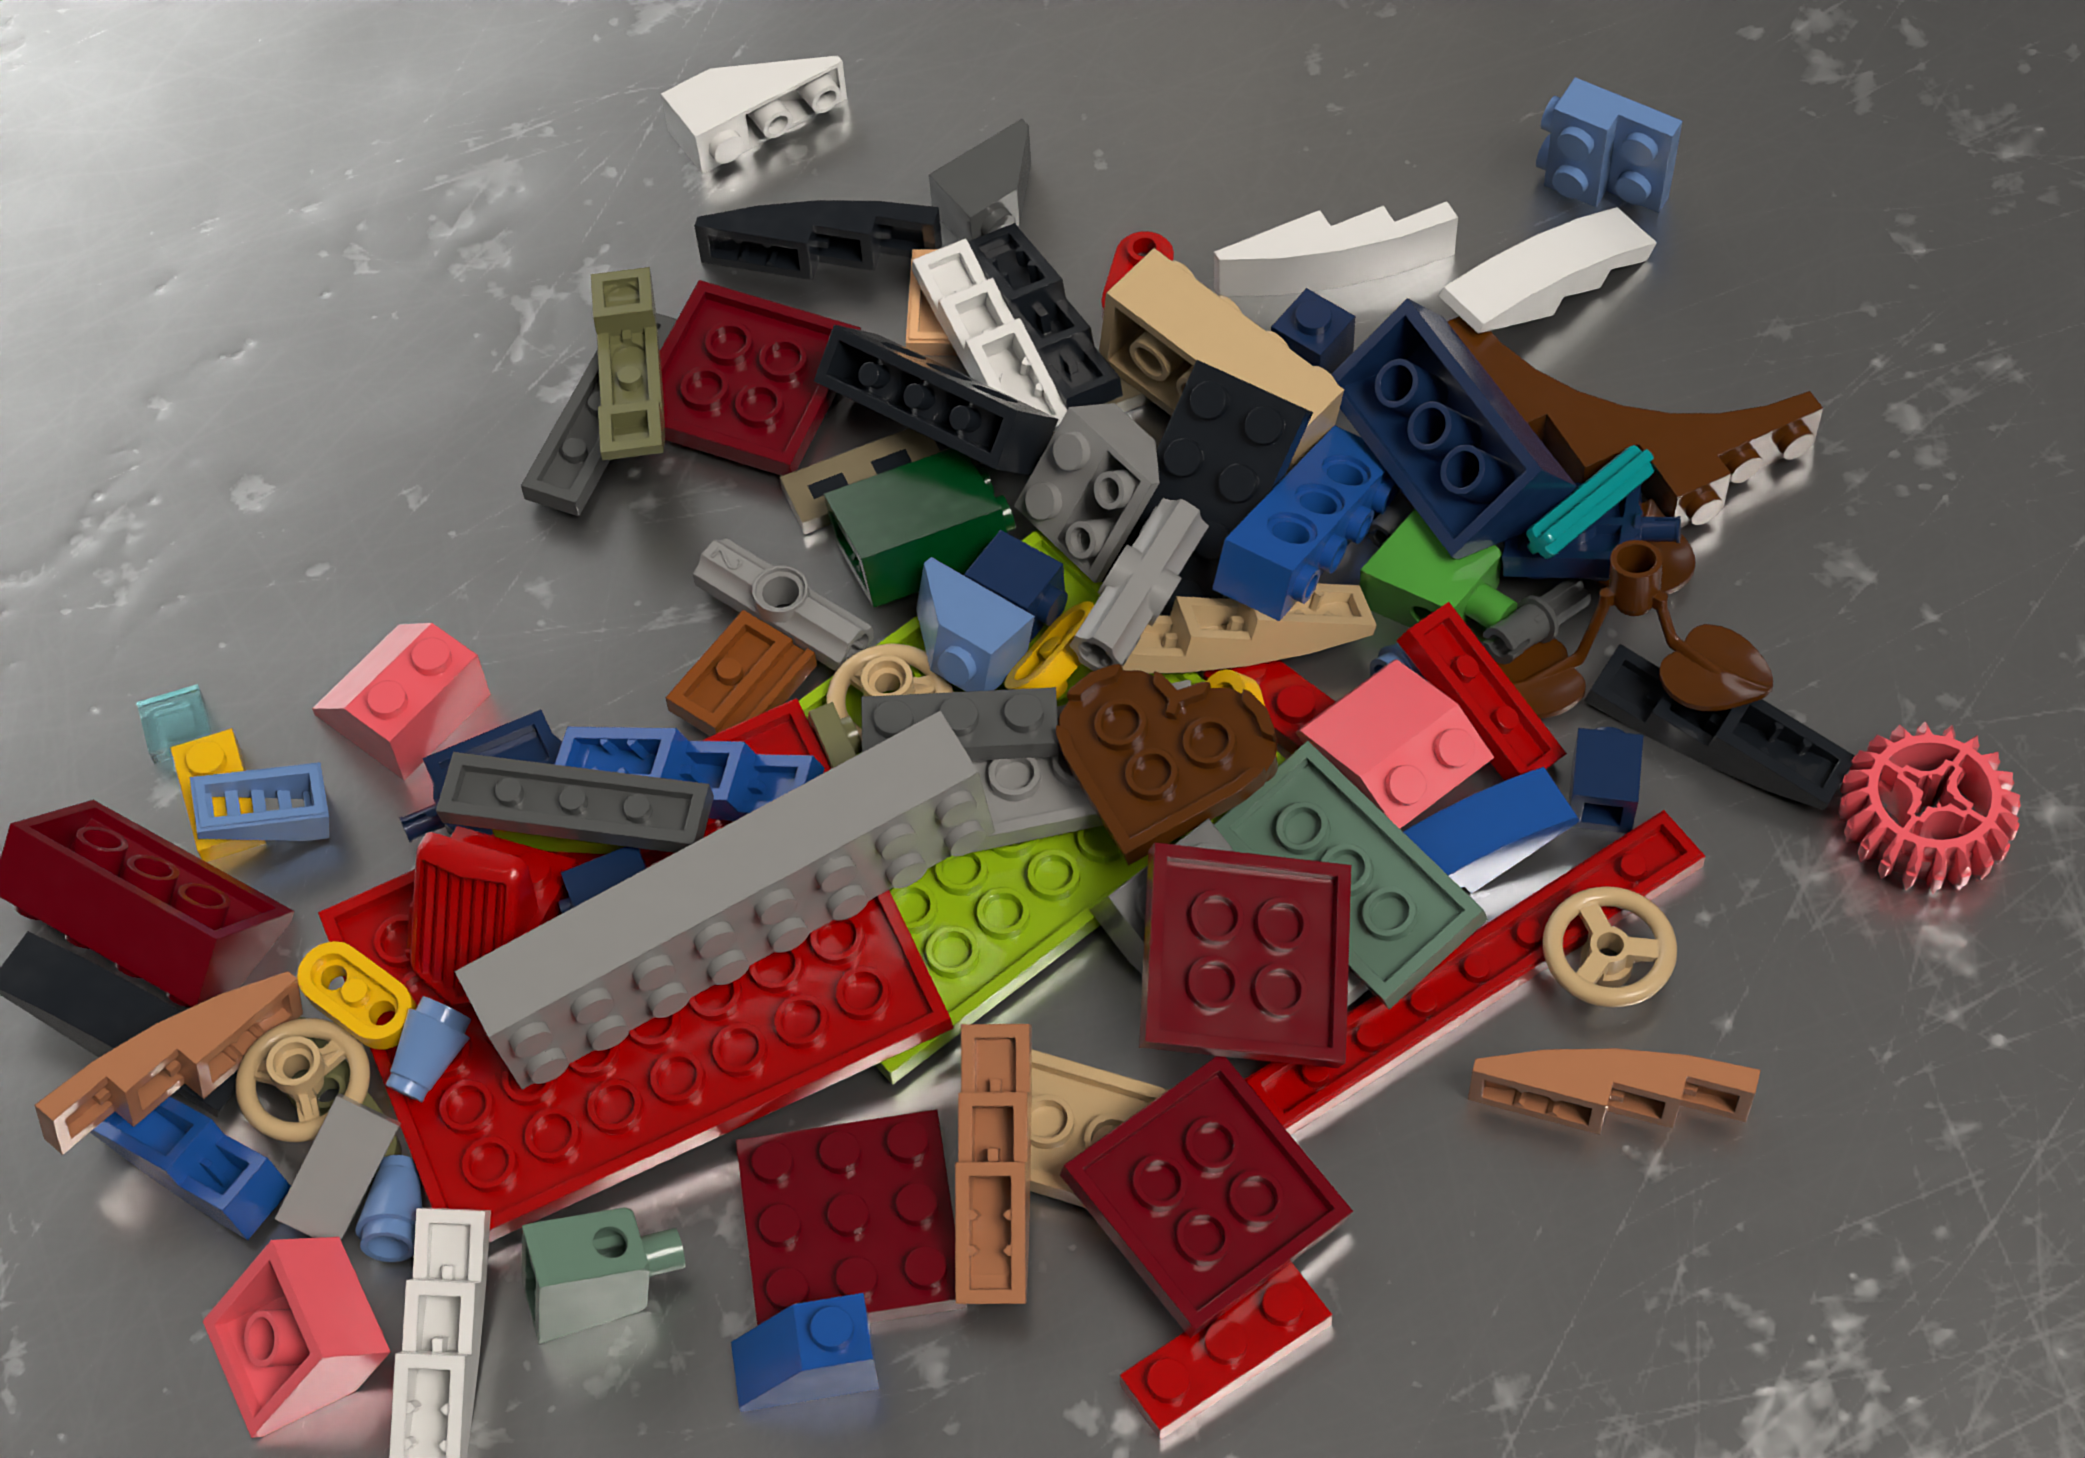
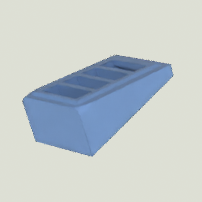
[190,762,329,841]

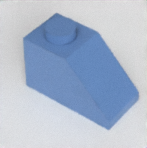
[916,557,1035,692]

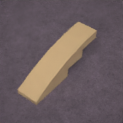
[1122,583,1377,673]

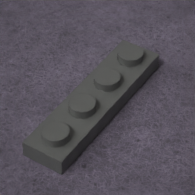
[521,313,677,516]
[436,752,714,853]

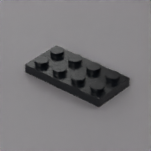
[1102,360,1313,616]

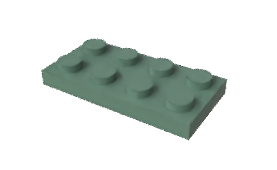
[1214,741,1488,1009]

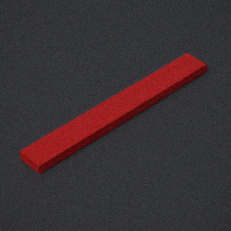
[1244,810,1706,1135]

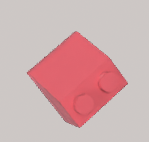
[312,623,491,781]
[1296,659,1494,829]
[203,1237,391,1438]

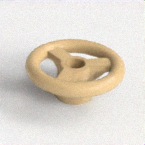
[826,644,953,742]
[1543,886,1677,1008]
[235,1018,370,1143]

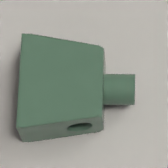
[522,1207,685,1344]

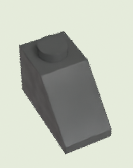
[929,119,1031,241]

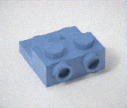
[1536,77,1683,213]

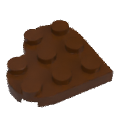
[1056,664,1278,866]

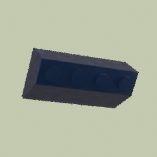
[1331,298,1577,559]

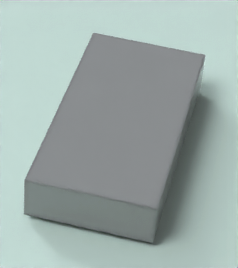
[275,1093,401,1241]

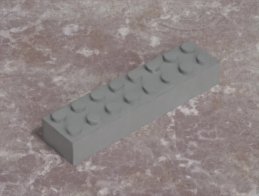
[455,711,995,1089]

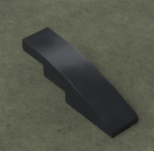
[694,200,942,280]
[968,223,1123,410]
[1584,644,1855,810]
[0,931,238,1117]

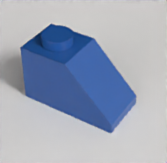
[731,1293,879,1412]

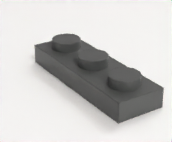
[862,687,1059,761]

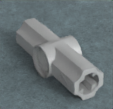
[1069,498,1209,671]
[693,538,874,671]

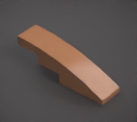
[34,971,303,1155]
[955,1024,1032,1304]
[1468,1048,1761,1135]

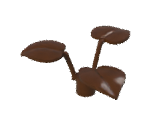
[1495,499,1773,719]

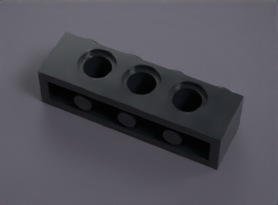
[814,325,1058,475]

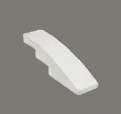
[1214,201,1458,297]
[1439,207,1657,334]
[912,238,1067,432]
[389,1208,491,1458]

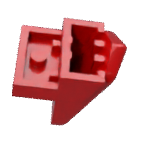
[405,826,578,1008]

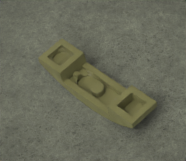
[591,267,665,461]

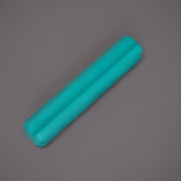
[1526,445,1654,559]

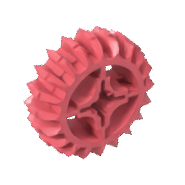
[1838,721,2021,894]

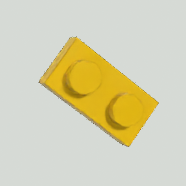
[170,728,266,862]

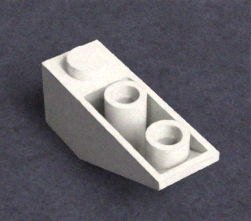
[661,55,847,174]

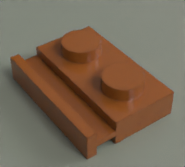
[665,610,817,736]

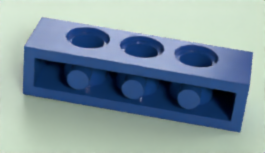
[1212,425,1399,621]

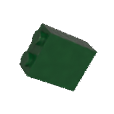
[824,448,1015,608]

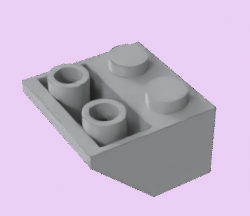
[1014,403,1159,583]

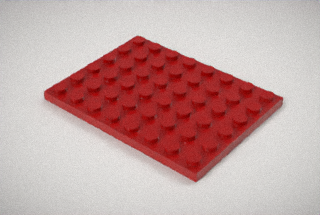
[318,698,954,1243]

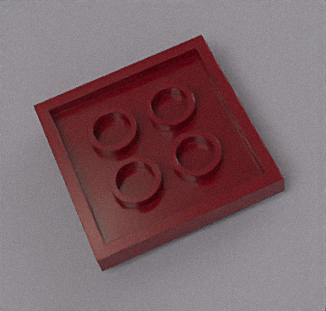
[660,280,861,476]
[1139,843,1352,1068]
[1059,1056,1354,1339]
[736,1109,967,1326]

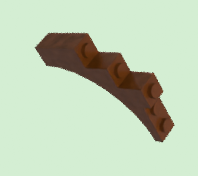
[1447,316,1824,528]

